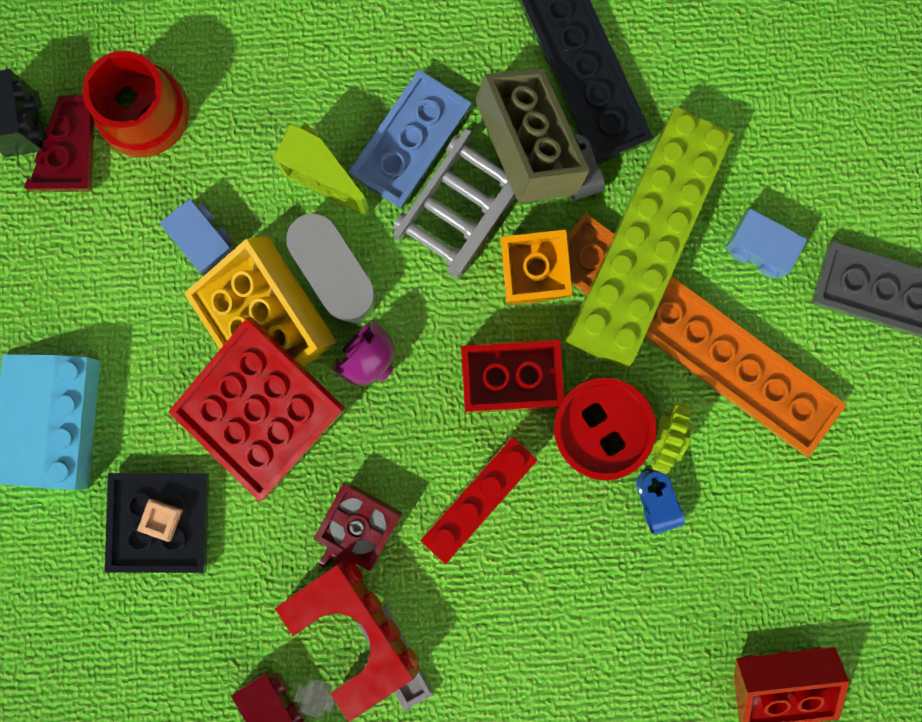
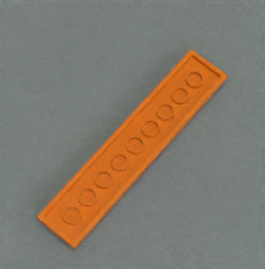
[567,213,847,457]

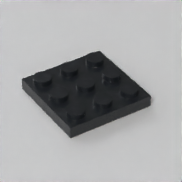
[104,473,209,573]

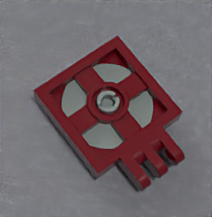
[313,481,403,571]

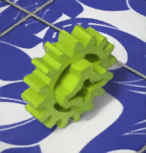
[650,401,693,474]

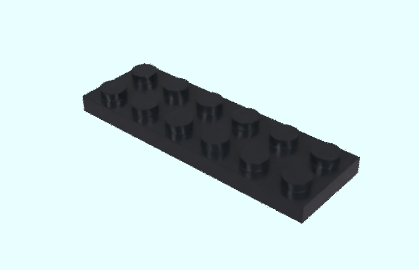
[519,0,654,165]

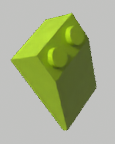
[273,124,370,217]

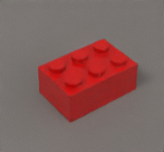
[461,340,564,414]

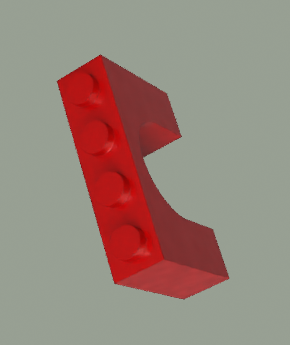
[420,437,538,564]
[274,559,421,722]

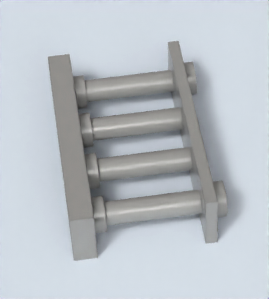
[393,129,515,282]

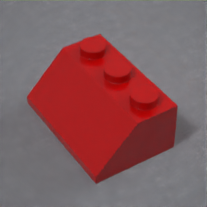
[734,647,849,722]

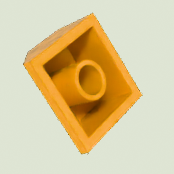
[501,230,573,306]

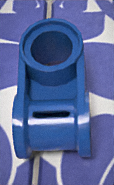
[636,469,685,535]

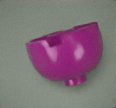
[332,320,395,386]

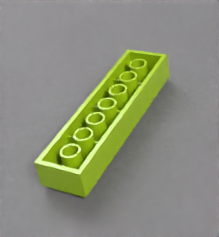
[565,106,734,370]

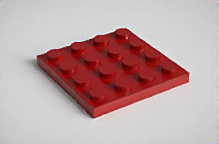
[168,317,346,502]

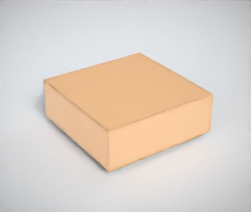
[137,499,183,542]

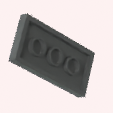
[811,241,922,338]

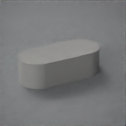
[286,214,376,324]

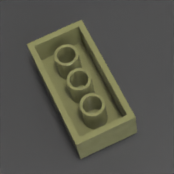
[475,68,590,203]

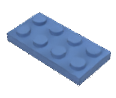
[348,69,472,210]

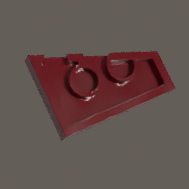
[24,95,94,192]

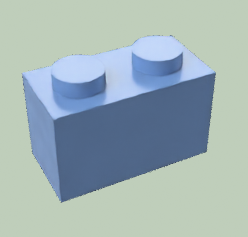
[160,199,234,275]
[725,209,808,279]

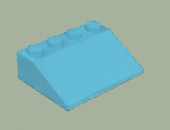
[0,354,100,490]

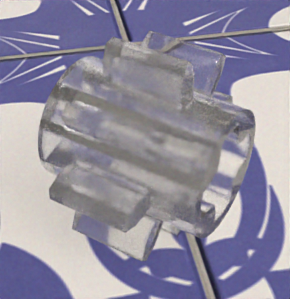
[294,679,335,719]

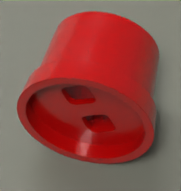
[83,51,189,157]
[554,378,656,480]

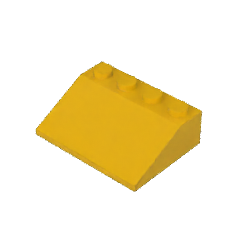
[184,236,337,367]

